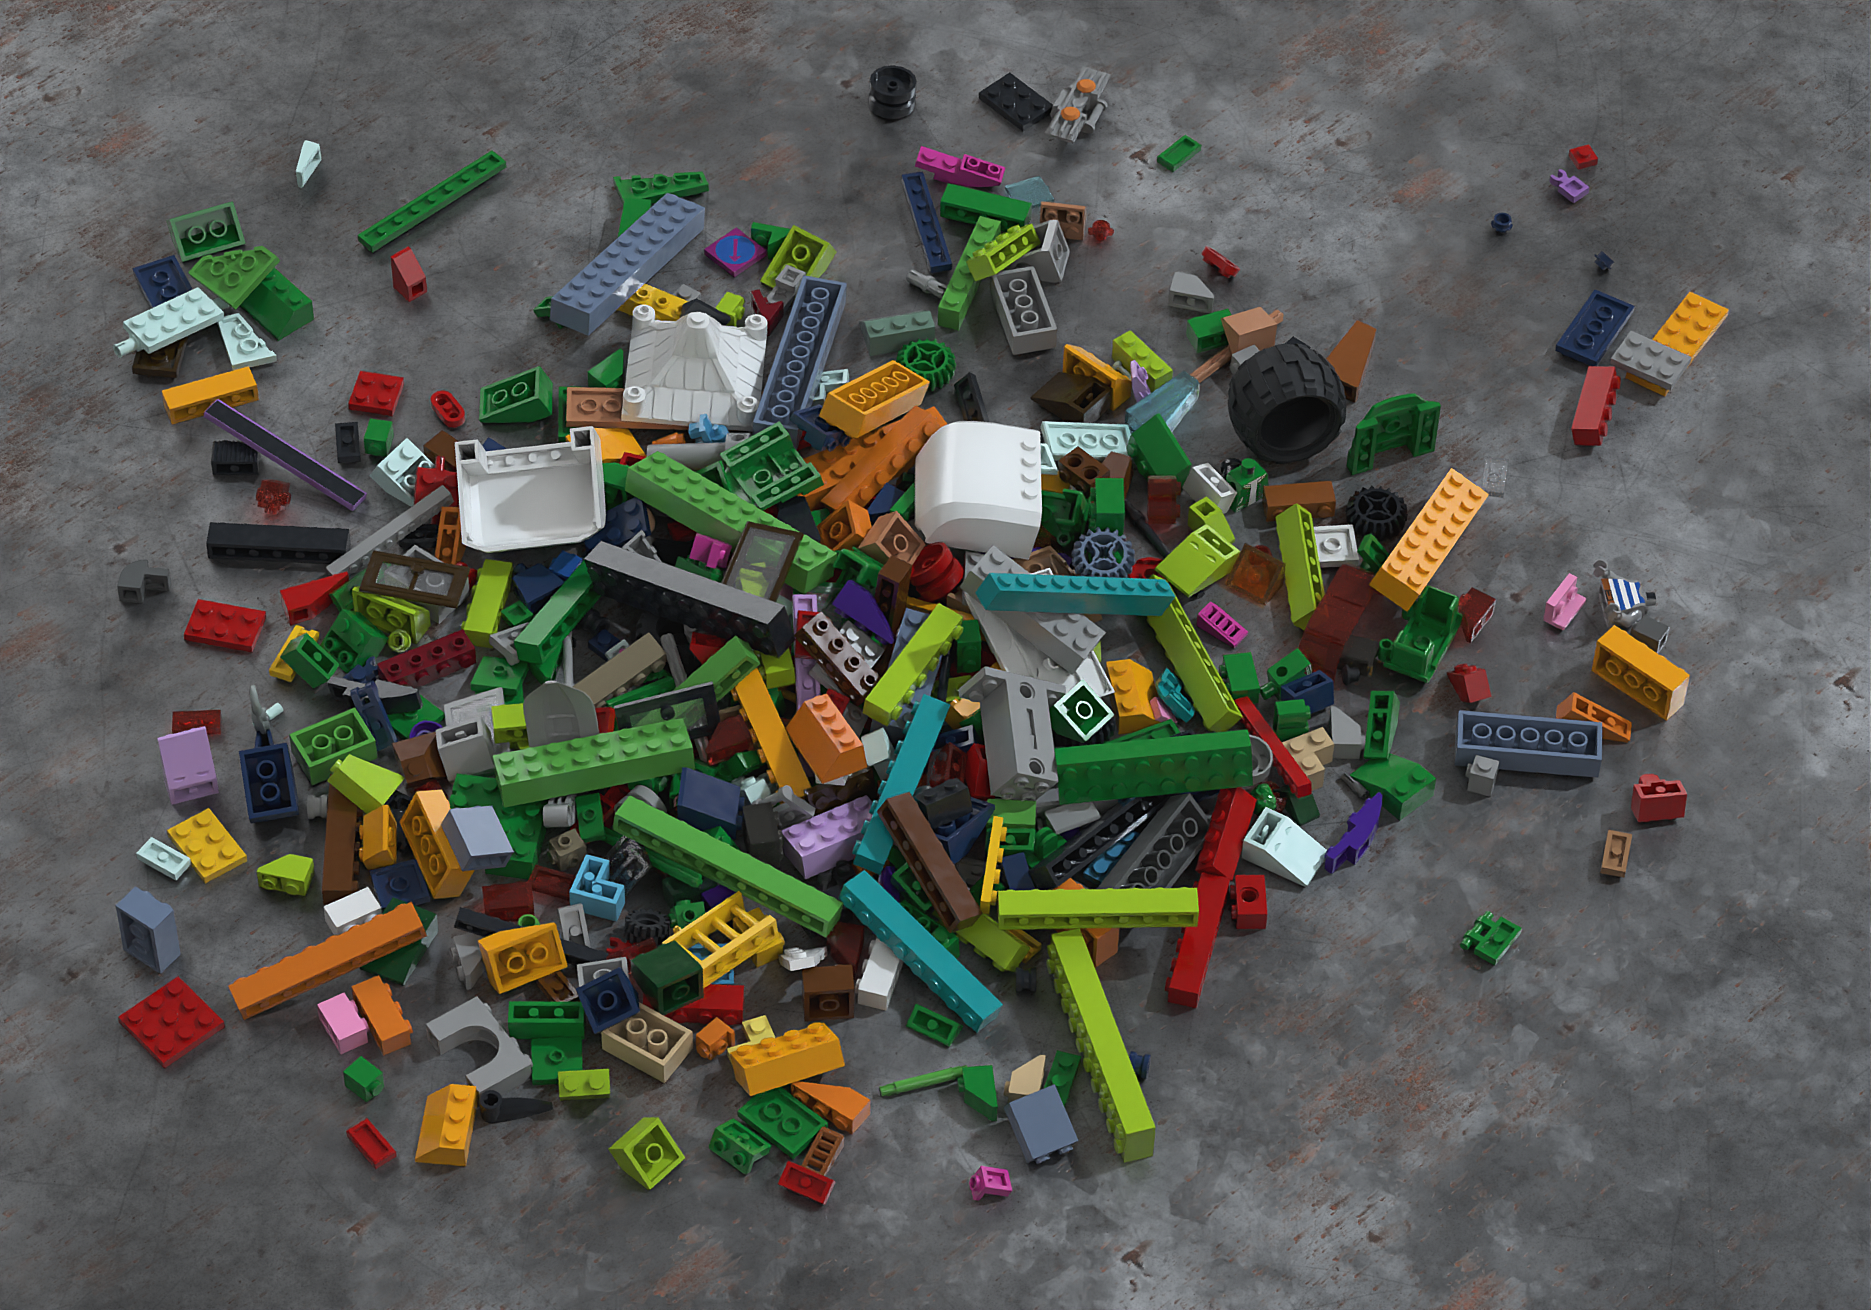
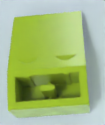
[1155,524,1240,598]

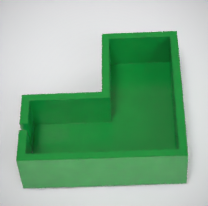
[1088,478,1125,564]
[449,773,549,880]

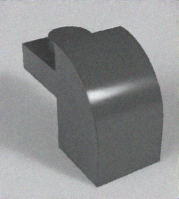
[117,560,171,603]

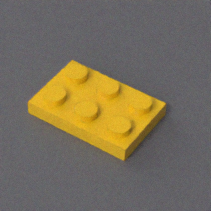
[167,808,247,884]

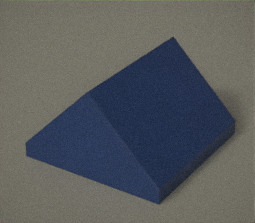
[576,967,640,1034]

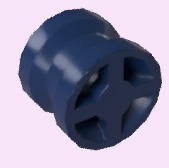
[1129,1051,1151,1079]

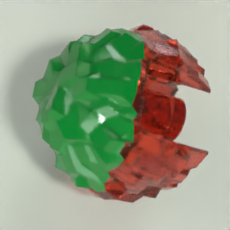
[1250,781,1288,817]

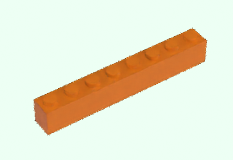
[228,902,427,1020]

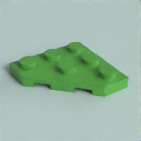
[188,246,280,310]

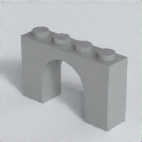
[426,996,533,1106]

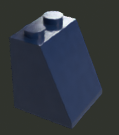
[677,767,745,840]

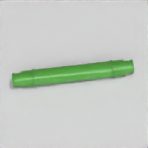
[879,1065,967,1097]

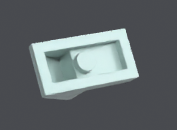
[861,728,898,781]

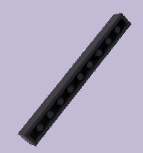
[454,907,609,966]

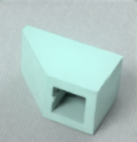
[731,776,776,816]

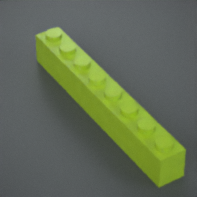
[1146,574,1243,732]
[998,887,1199,930]

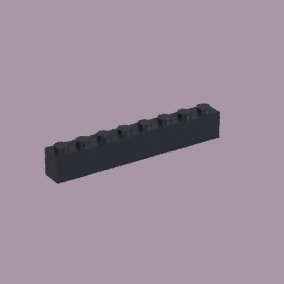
[1028,793,1180,890]

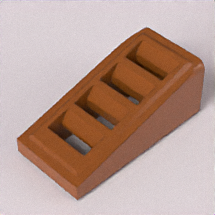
[801,1127,844,1176]

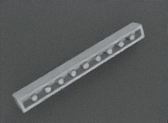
[326,485,454,576]

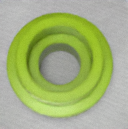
[388,629,411,653]

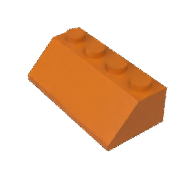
[785,693,867,784]

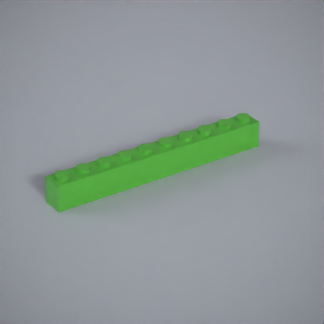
[613,795,843,937]

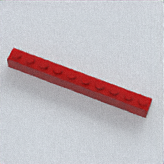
[1234,696,1312,798]

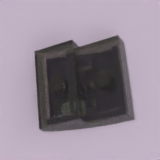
[603,835,652,898]

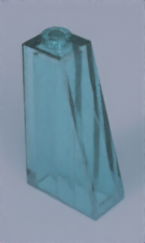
[1125,371,1200,432]

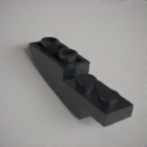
[327,676,423,714]

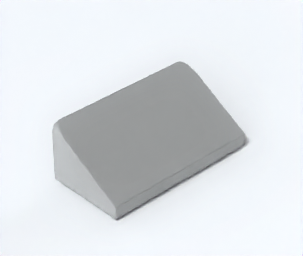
[1044,802,1101,835]

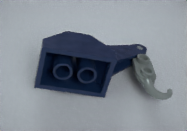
[239,685,299,823]

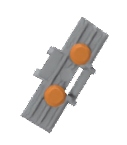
[1045,66,1111,144]

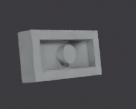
[557,903,591,948]

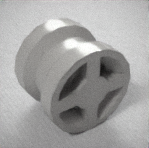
[307,794,328,819]

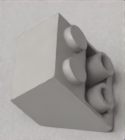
[436,716,494,784]

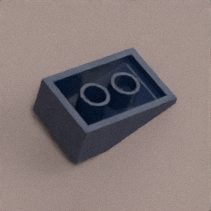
[933,797,995,864]

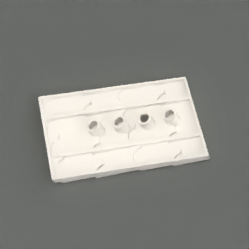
[964,568,1115,697]

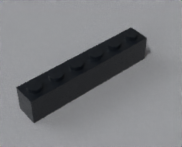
[206,522,351,564]

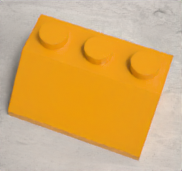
[1063,344,1132,411]
[1105,659,1161,734]
[415,1084,478,1167]

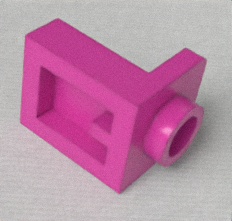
[969,1166,1012,1201]

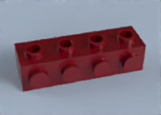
[377,629,477,688]

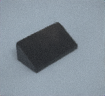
[680,298,731,326]

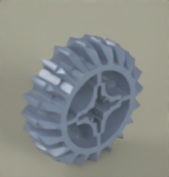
[1072,527,1135,578]

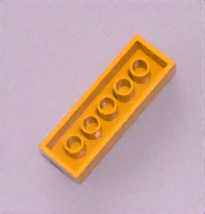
[819,360,930,439]

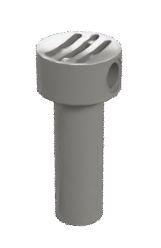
[647,433,752,471]

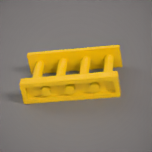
[662,891,779,989]

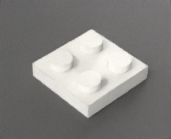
[1314,525,1359,568]

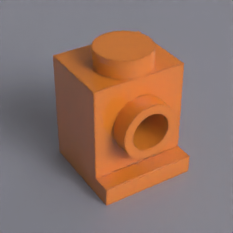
[696,1017,735,1061]

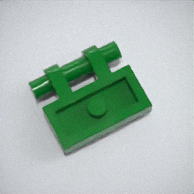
[1460,911,1522,966]

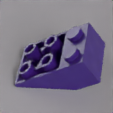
[832,580,897,645]

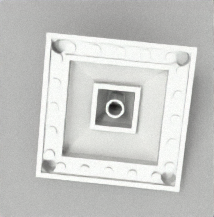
[621,305,768,432]

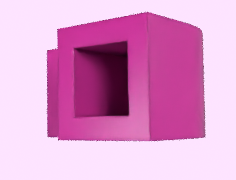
[689,533,732,569]

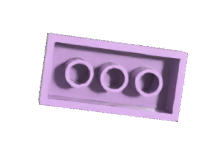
[780,795,873,879]

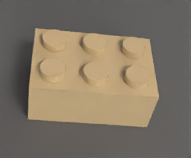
[601,1002,693,1083]

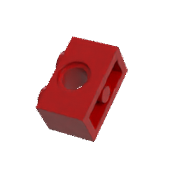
[1230,875,1268,929]

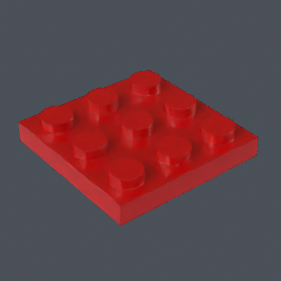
[118,976,225,1069]

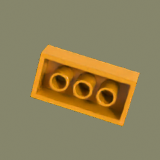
[1591,625,1690,721]
[400,790,475,899]
[730,1022,845,1096]

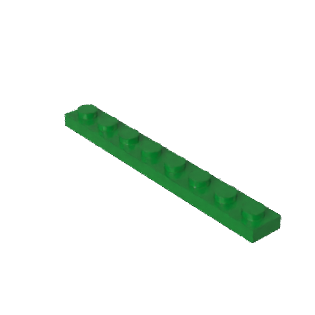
[358,150,507,253]

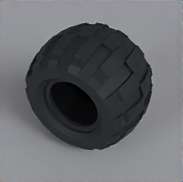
[1227,343,1347,464]

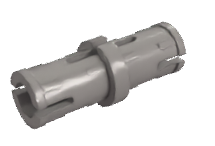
[906,269,947,299]

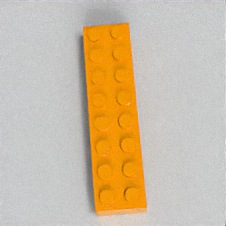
[1369,468,1489,611]

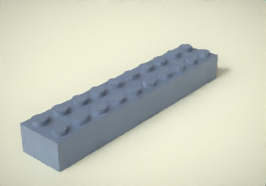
[550,193,705,336]
[752,275,847,450]

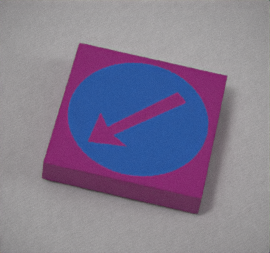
[704,227,767,278]

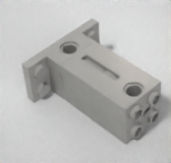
[959,666,1066,801]

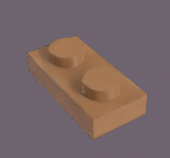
[1600,830,1632,878]

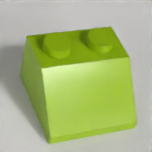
[608,1117,685,1190]

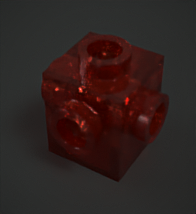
[256,479,291,514]

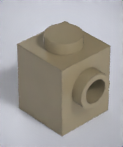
[547,828,587,871]

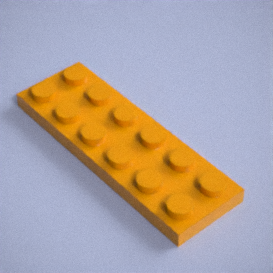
[1625,292,1729,397]

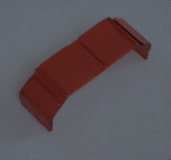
[1298,563,1384,683]

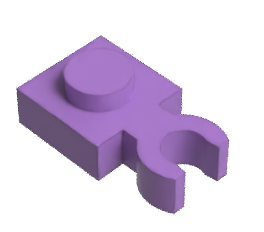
[1550,169,1589,203]

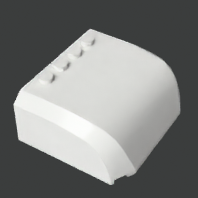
[915,421,1042,560]
[455,426,606,553]

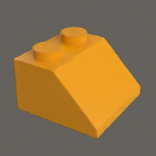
[359,805,397,870]

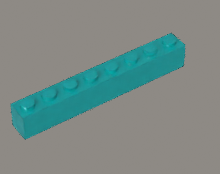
[852,694,950,875]
[839,870,1003,1033]

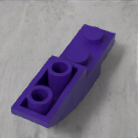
[1324,792,1382,874]

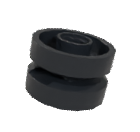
[868,65,917,119]

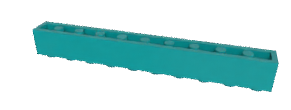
[975,573,1176,616]

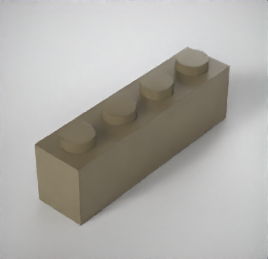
[572,632,667,708]

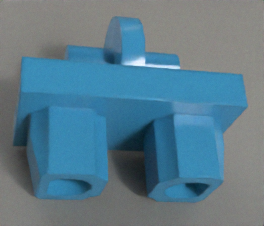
[689,414,729,443]

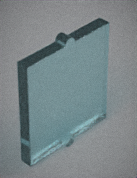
[1005,176,1054,209]

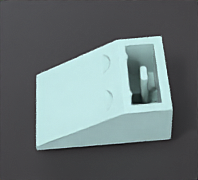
[369,438,435,507]
[1242,807,1327,888]

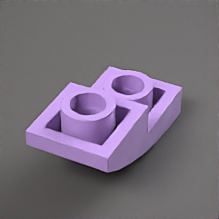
[1130,360,1151,409]

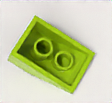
[760,225,837,300]

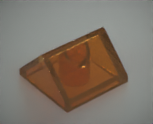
[1225,543,1286,605]

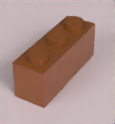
[1262,481,1336,522]

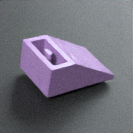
[157,726,219,805]

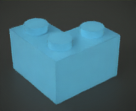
[569,854,625,922]

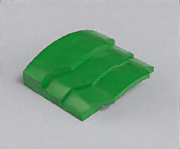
[1346,393,1441,475]
[720,421,824,511]

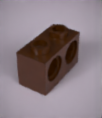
[1058,446,1110,498]

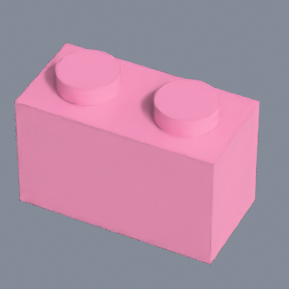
[317,993,370,1055]

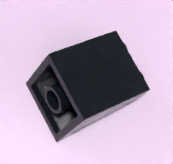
[777,495,821,544]

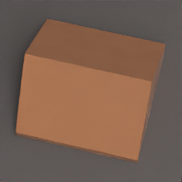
[1221,307,1277,354]

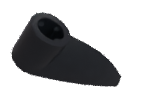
[479,1090,553,1123]

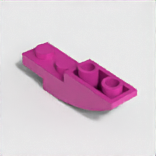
[915,146,1006,187]

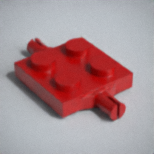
[413,456,459,526]

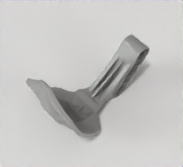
[523,681,599,828]

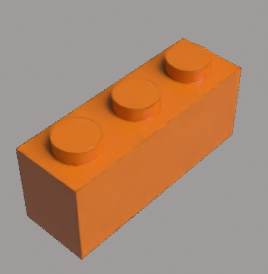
[351,975,413,1056]

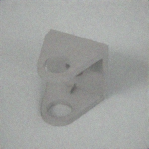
[1011,220,1070,283]

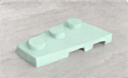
[217,313,277,370]

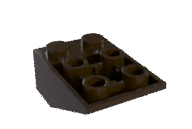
[1030,372,1113,423]

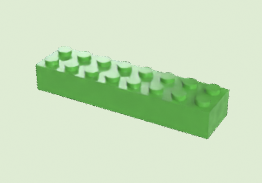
[493,718,695,808]

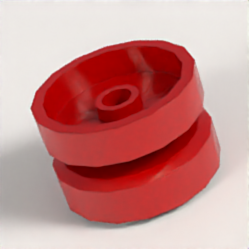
[910,542,964,601]

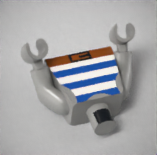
[1593,559,1656,628]

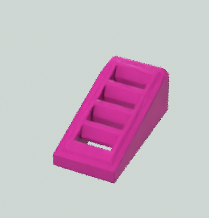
[1196,602,1248,648]

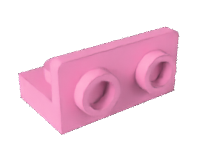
[1543,573,1586,630]

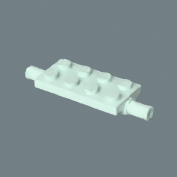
[113,287,231,358]

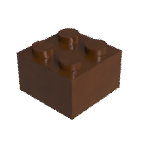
[802,964,854,1022]

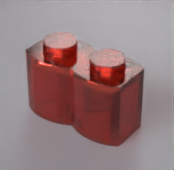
[1147,476,1181,524]

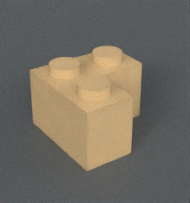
[1282,727,1334,791]

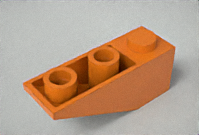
[791,1081,870,1135]

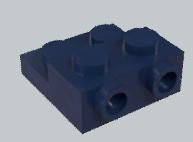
[790,404,851,452]

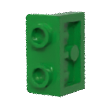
[709,1118,772,1175]

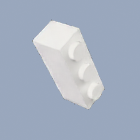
[855,938,904,1011]

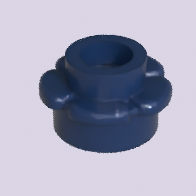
[1491,212,1513,233]
[1594,251,1614,270]

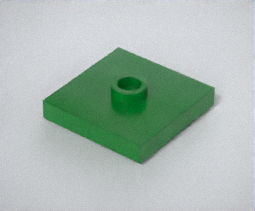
[470,656,530,696]
[387,695,445,740]
[531,1036,583,1085]

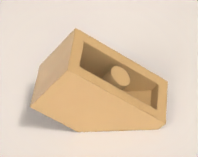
[1004,1055,1046,1103]

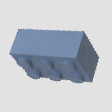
[115,886,181,974]

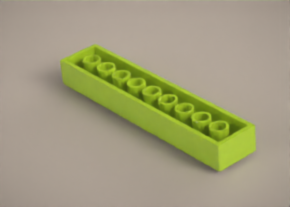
[1046,928,1156,1163]

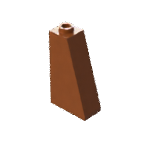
[1326,320,1377,403]

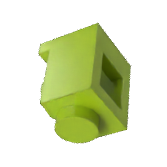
[715,292,745,327]

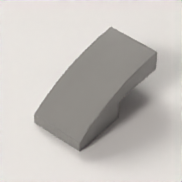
[767,265,806,313]

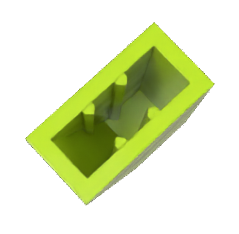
[327,754,404,814]

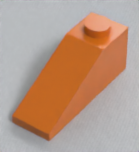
[435,507,466,565]
[1556,692,1632,743]

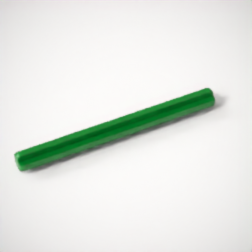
[602,827,703,888]

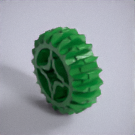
[895,337,956,391]

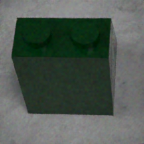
[631,940,704,1016]

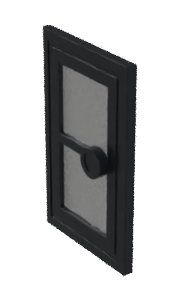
[614,681,723,740]

